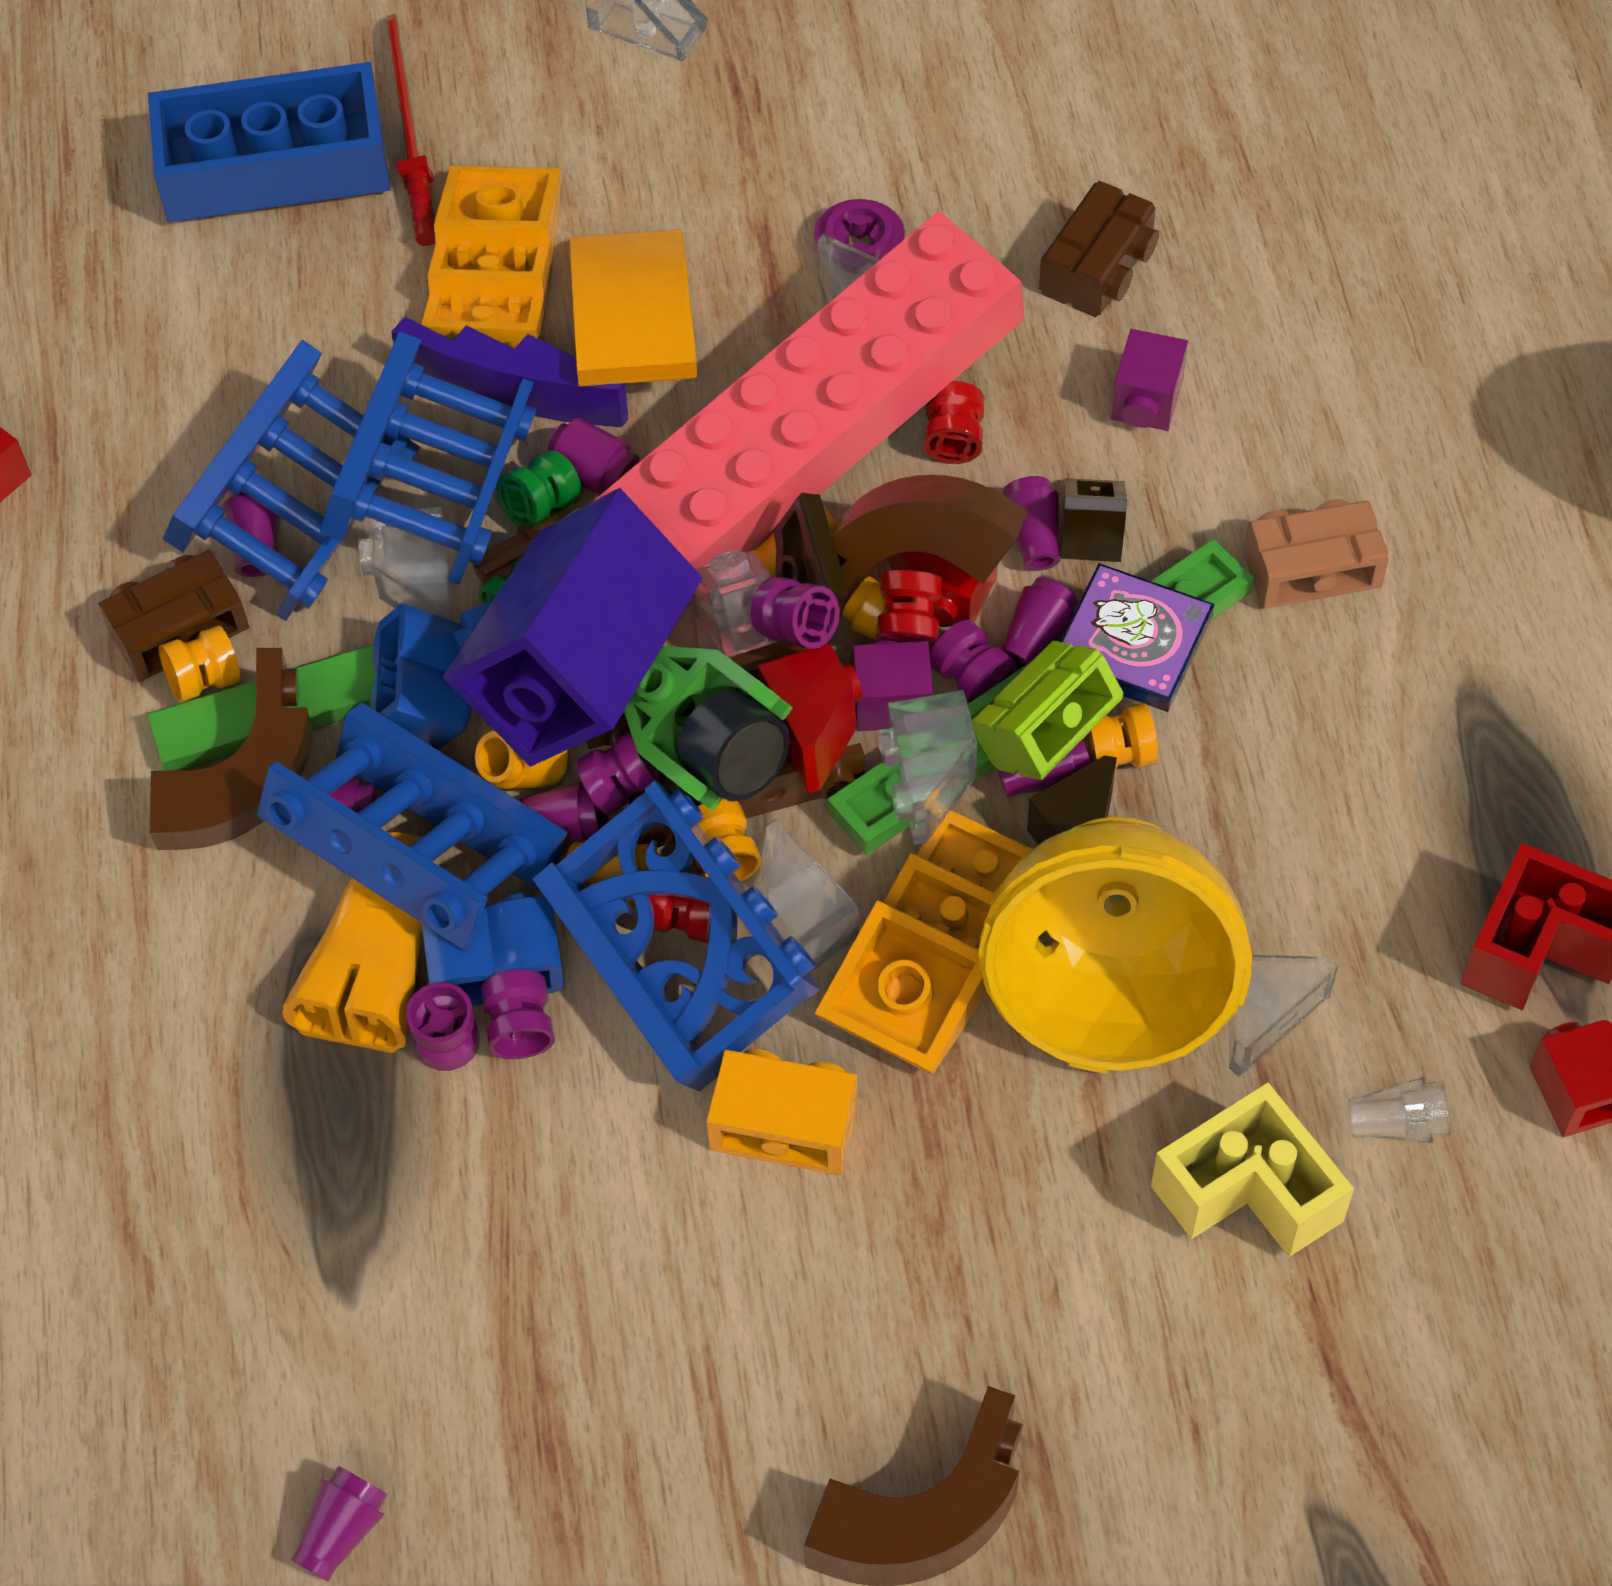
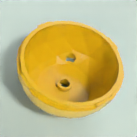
[978,817,1253,1074]

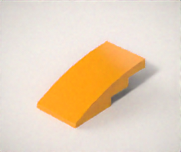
[421,165,562,349]
[569,229,697,386]
[814,807,1033,1075]

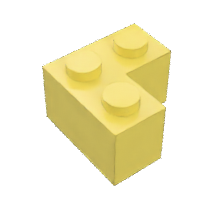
[1151,1083,1354,1257]

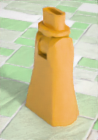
[282,832,423,1053]

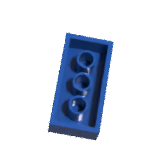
[148,62,391,222]

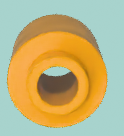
[475,729,568,789]

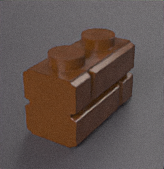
[1039,180,1159,318]
[98,549,250,682]

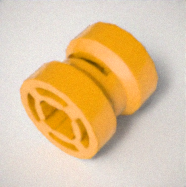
[158,625,241,703]
[1083,703,1159,768]
[695,798,762,882]

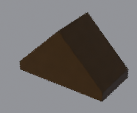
[1060,478,1127,562]
[1027,755,1117,845]

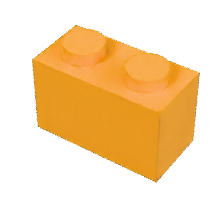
[706,1049,858,1176]

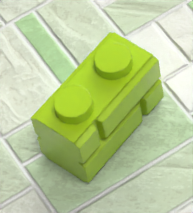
[971,641,1124,780]

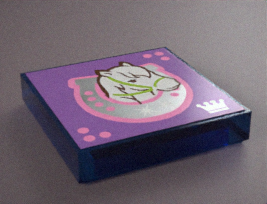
[1060,563,1215,712]

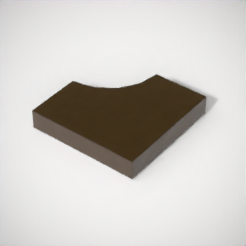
[768,493,848,644]

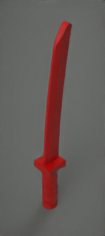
[386,14,436,246]

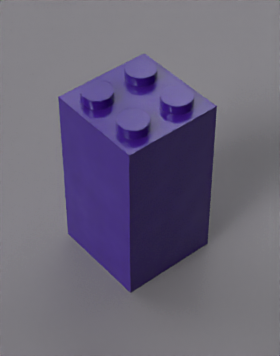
[443,488,703,767]

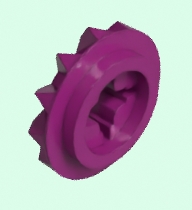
[814,199,905,276]

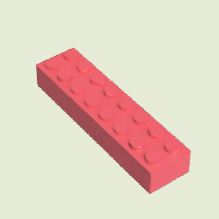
[591,211,1025,612]

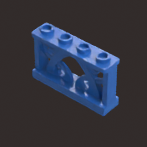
[532,780,820,1091]

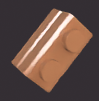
[1244,499,1389,609]

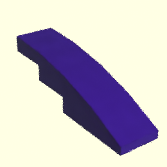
[391,317,628,427]

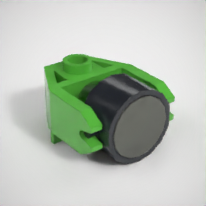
[624,646,793,812]

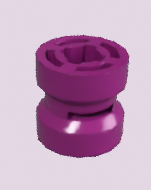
[750,577,840,649]
[930,620,1016,703]
[577,730,665,815]
[481,970,555,1059]
[406,982,480,1071]

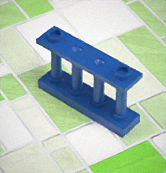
[320,331,537,585]
[163,340,421,621]
[257,702,568,951]

